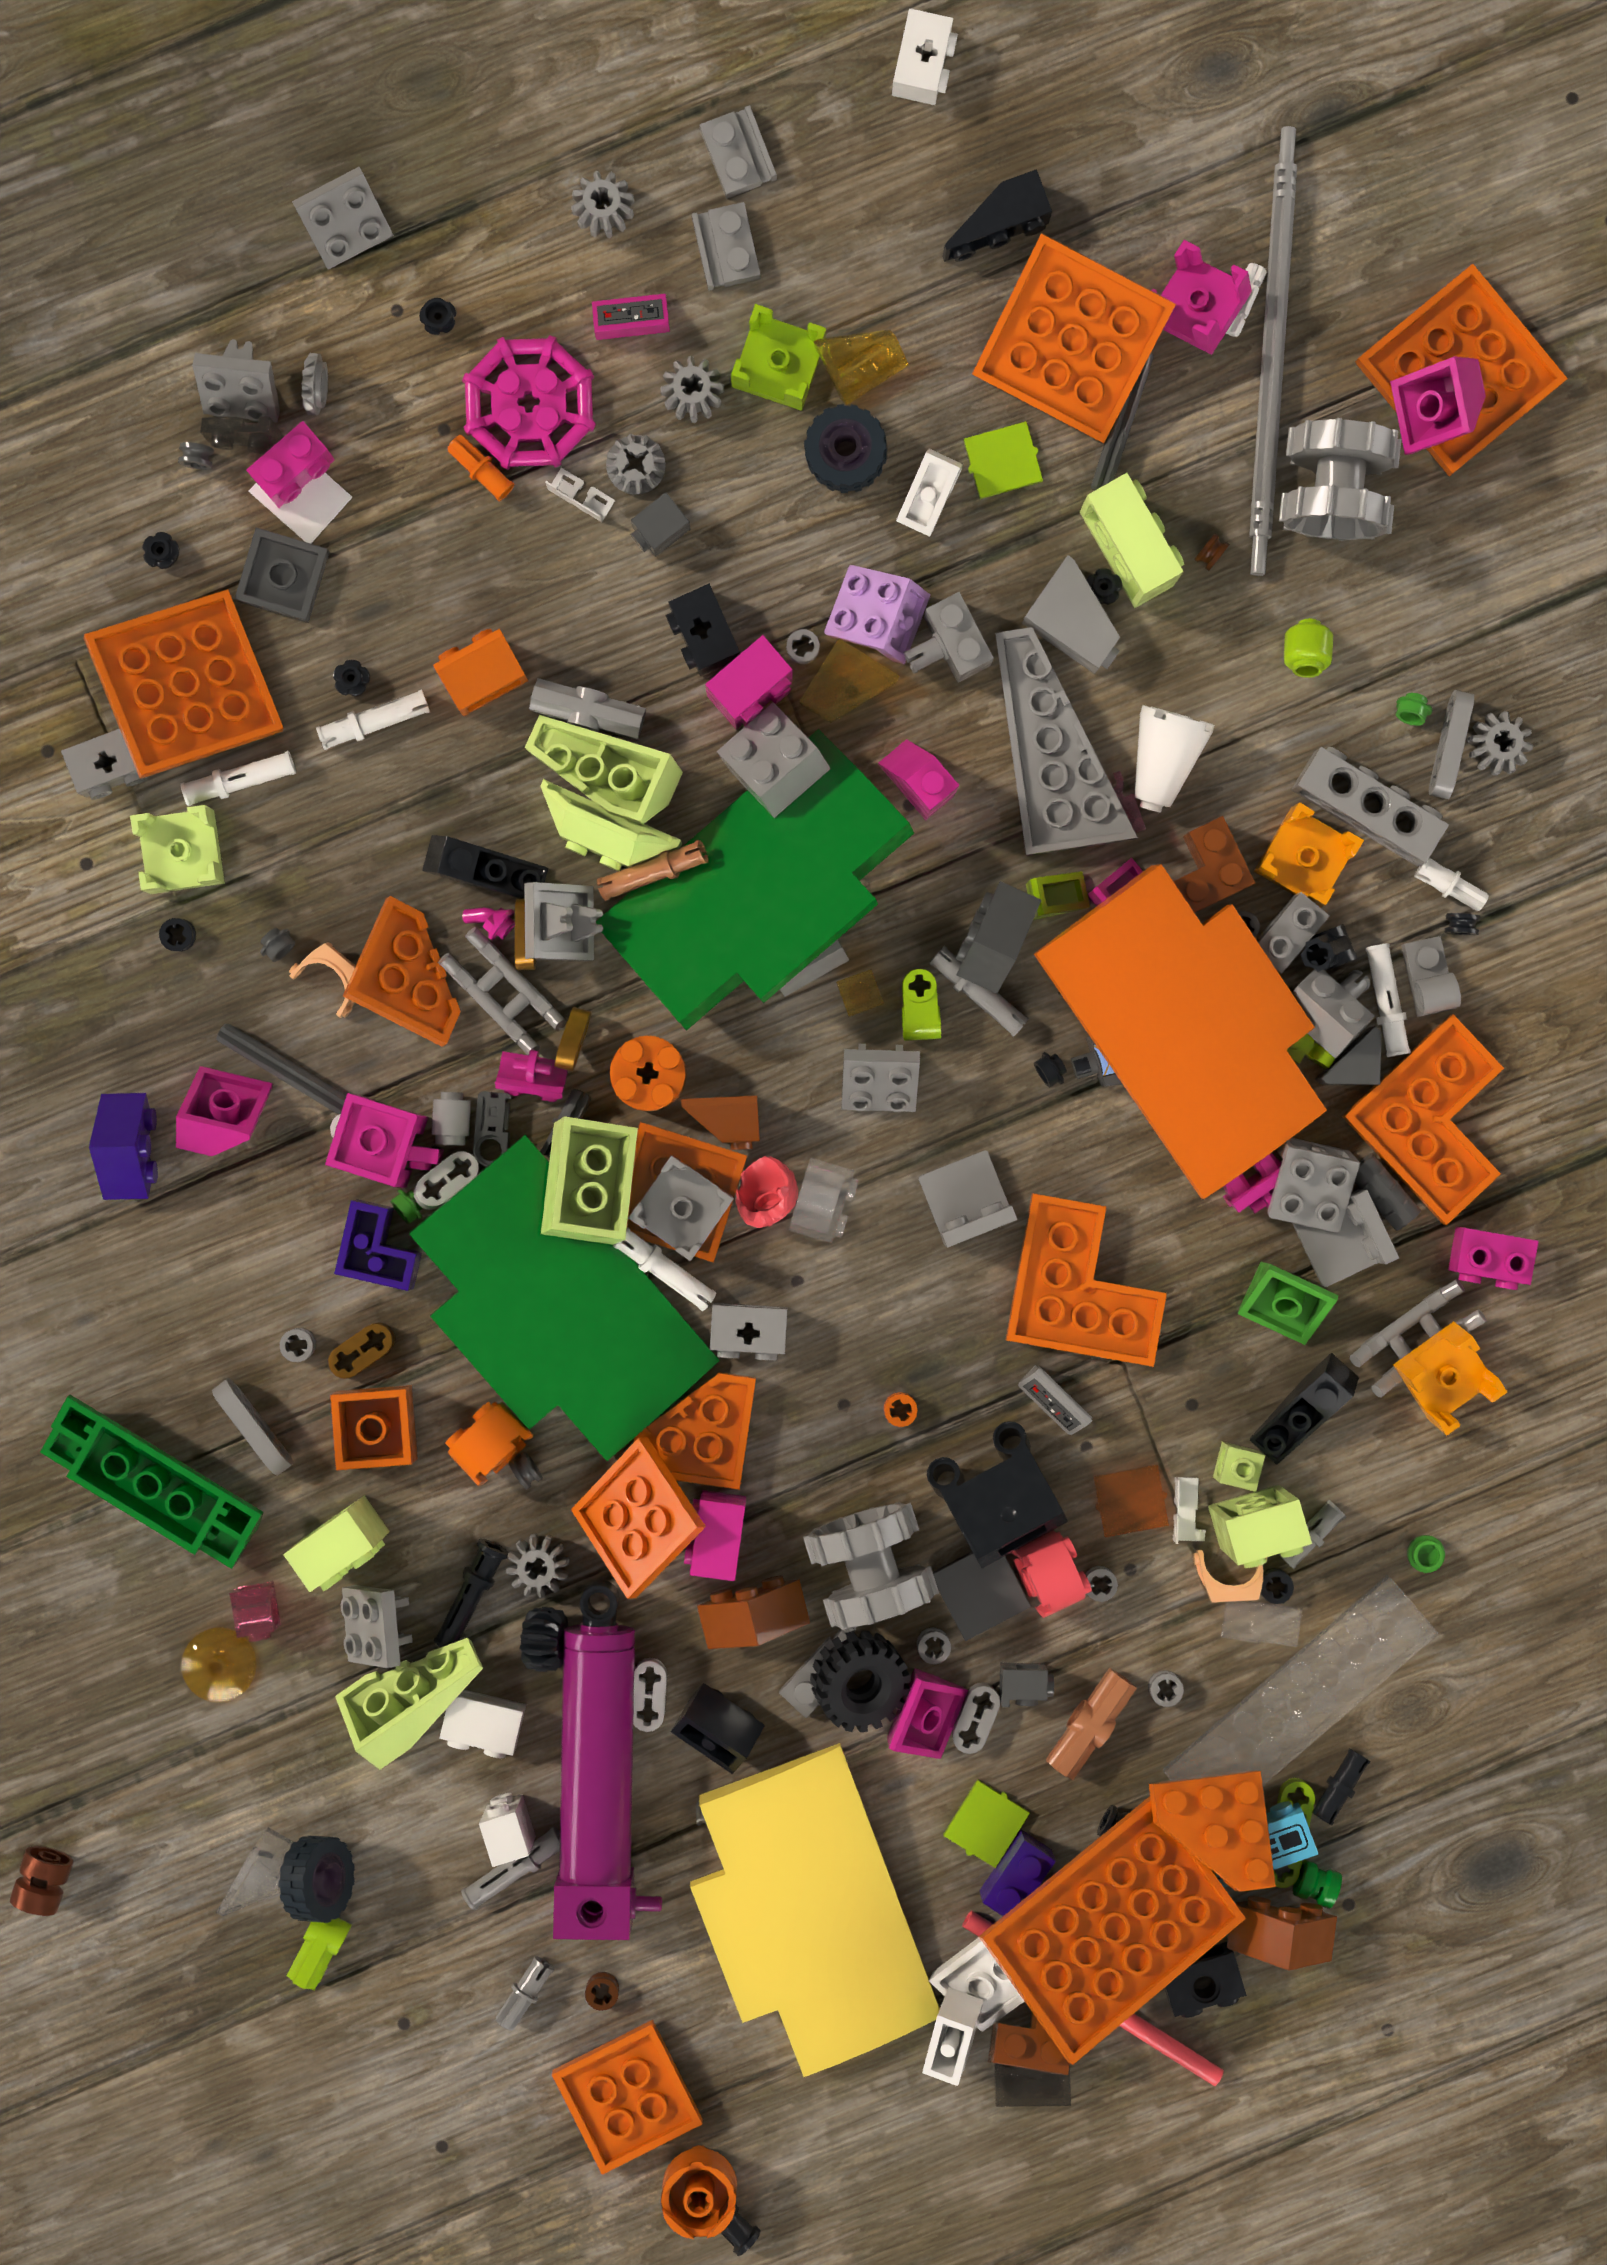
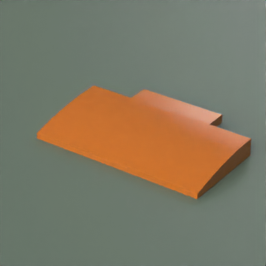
[1034,864,1327,1199]

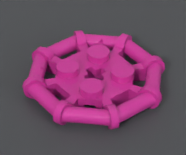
[462,335,596,470]

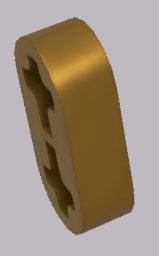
[515,899,536,970]
[554,1007,592,1072]
[328,1323,395,1379]

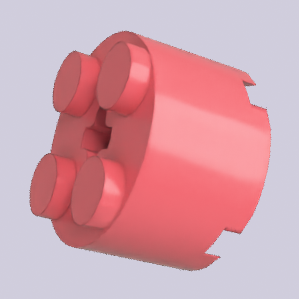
[1012,1530,1092,1618]

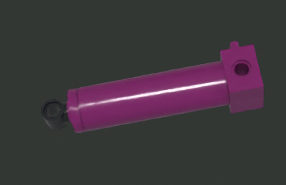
[553,1580,662,1940]

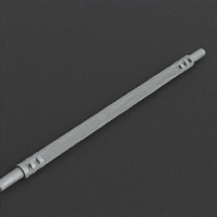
[1249,126,1297,576]

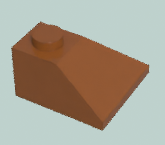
[681,1096,760,1150]

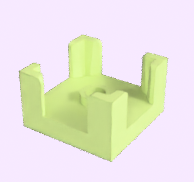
[130,805,225,894]

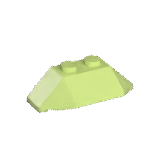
[541,779,682,871]

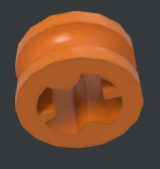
[883,1392,918,1427]

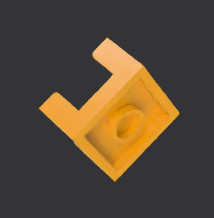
[1254,802,1364,908]
[1393,1321,1507,1436]

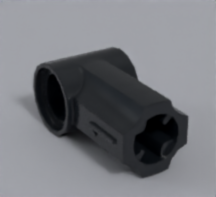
[1301,924,1357,972]

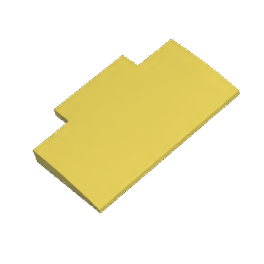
[690,1743,940,2077]

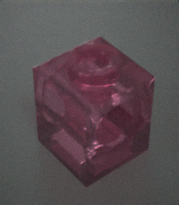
[229,1581,281,1642]

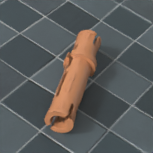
[597,840,708,901]

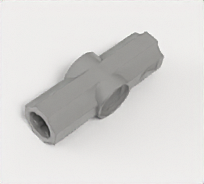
[529,678,646,740]

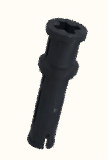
[434,1538,509,1647]

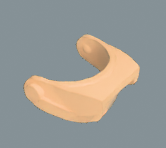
[289,942,356,1018]
[1193,1550,1267,1603]

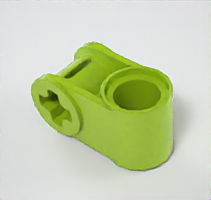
[902,969,941,1041]

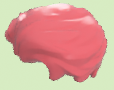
[735,1156,799,1228]

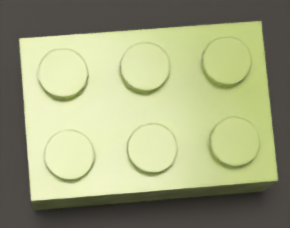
[1080,473,1184,609]
[541,1116,638,1245]
[1208,1485,1312,1568]
[283,1495,390,1592]

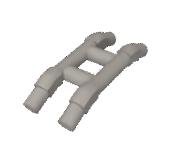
[438,927,567,1056]
[1350,1279,1487,1398]

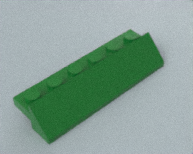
[40,1395,264,1569]

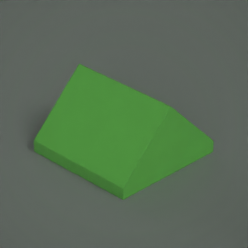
[1238,1261,1339,1345]

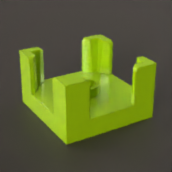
[731,304,826,411]

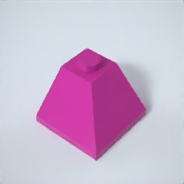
[1390,356,1486,455]
[176,1066,272,1156]

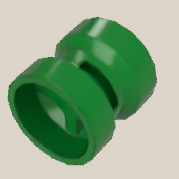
[1292,1860,1342,1909]

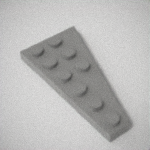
[995,627,1138,856]

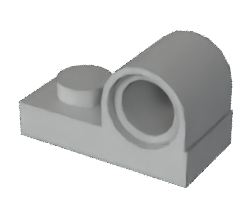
[1401,936,1461,1017]

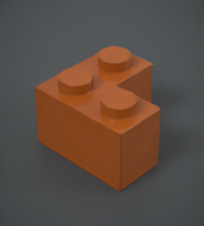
[1173,816,1256,913]
[697,1575,810,1649]
[1227,1896,1337,1971]
[988,2012,1070,2075]

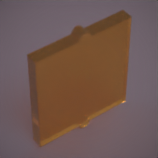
[1093,1465,1169,1538]

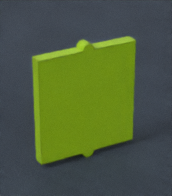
[963,421,1043,499]
[943,1779,1030,1868]

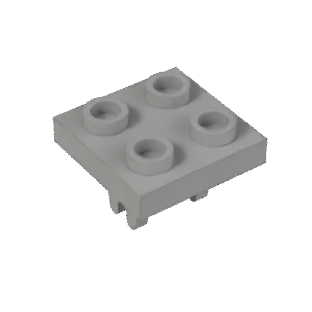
[292,167,394,270]
[192,339,280,422]
[524,882,603,961]
[841,1043,920,1112]
[341,1585,413,1668]

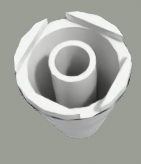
[1135,705,1215,812]

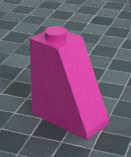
[878,739,959,820]

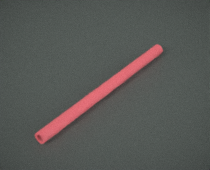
[962,1910,1224,2086]

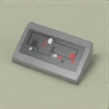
[1018,1365,1093,1435]

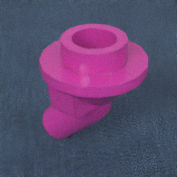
[462,908,515,940]

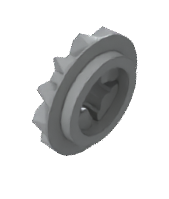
[301,353,328,416]
[606,433,666,495]

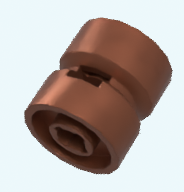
[10,1846,73,1916]

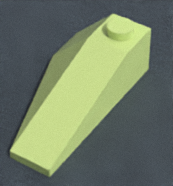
[525,715,683,824]
[335,1638,483,1770]

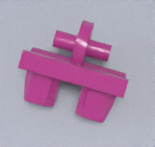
[495,1050,568,1102]
[1223,1153,1282,1214]

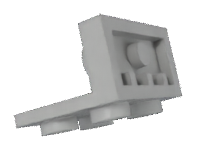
[1267,1138,1360,1232]
[919,1150,1018,1248]
[1292,1189,1399,1287]

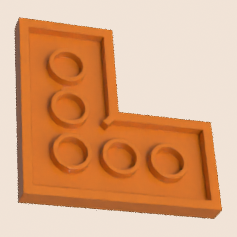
[1342,1014,1504,1225]
[1006,1193,1167,1367]

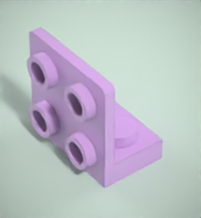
[824,565,930,664]

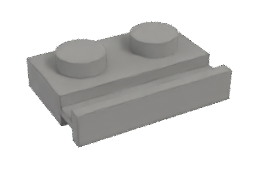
[699,105,777,199]
[692,202,761,291]

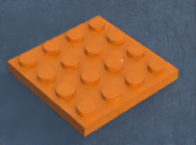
[972,233,1176,443]
[1355,264,1568,477]
[84,589,284,779]

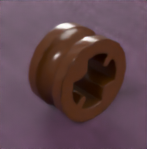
[1194,533,1230,571]
[585,1972,619,2011]

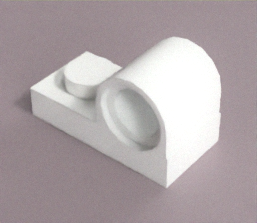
[896,449,963,537]

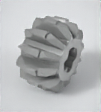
[571,170,635,238]
[660,356,724,423]
[1467,711,1533,776]
[506,1533,570,1598]

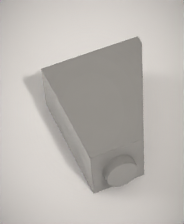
[1022,555,1120,674]

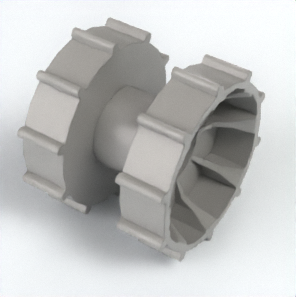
[1279,418,1402,541]
[803,1502,939,1630]

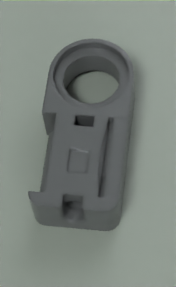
[473,1091,513,1166]

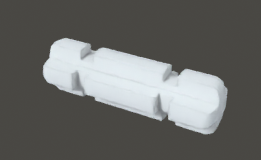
[1225,263,1267,337]

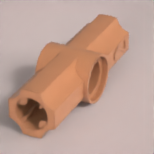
[1046,1668,1137,1780]

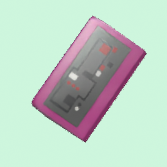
[592,294,670,340]

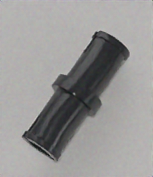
[1312,1748,1371,1825]

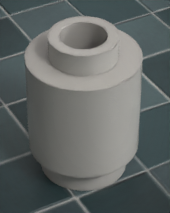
[432,1092,471,1145]

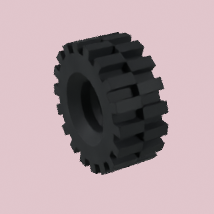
[810,1630,911,1733]

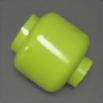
[1284,618,1333,678]

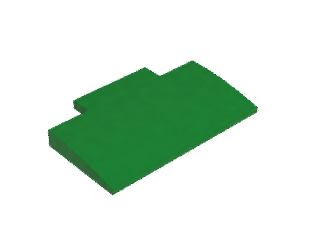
[596,729,914,1031]
[409,1134,720,1461]

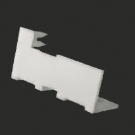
[545,467,615,523]
[1173,1477,1206,1544]

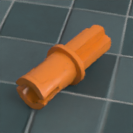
[447,435,515,502]

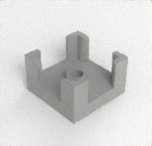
[628,1155,734,1261]

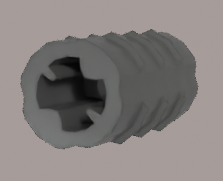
[1355,1153,1421,1231]

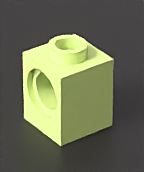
[1213,1441,1265,1492]

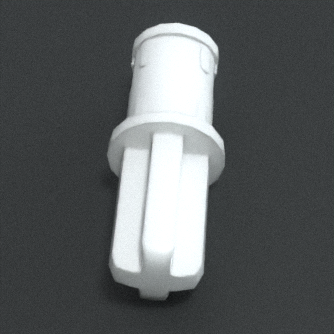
[1414,857,1489,911]

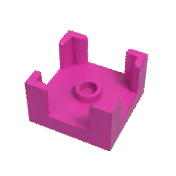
[1151,240,1252,355]
[325,1093,429,1188]

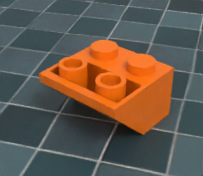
[433,628,528,716]

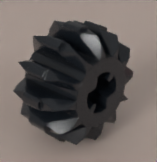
[519,1607,568,1672]

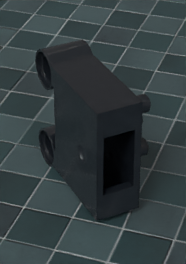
[927,1421,1068,1568]

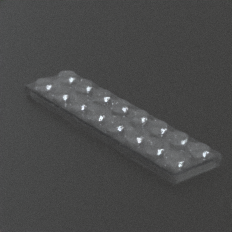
[1162,1575,1439,1786]

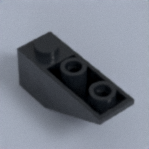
[942,169,1052,262]
[422,835,549,899]
[1250,1353,1359,1465]

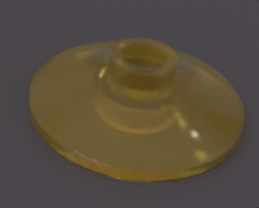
[181,1627,257,1703]

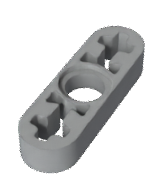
[1429,690,1474,800]
[212,1378,293,1476]

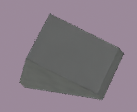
[1315,1026,1381,1085]

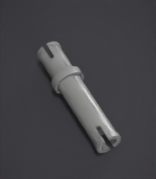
[929,945,1029,1037]
[461,1827,560,1910]

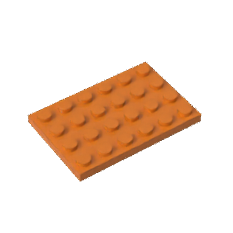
[979,1796,1246,2065]

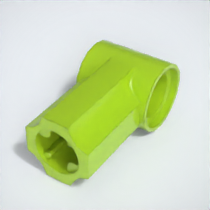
[286,1917,352,1991]

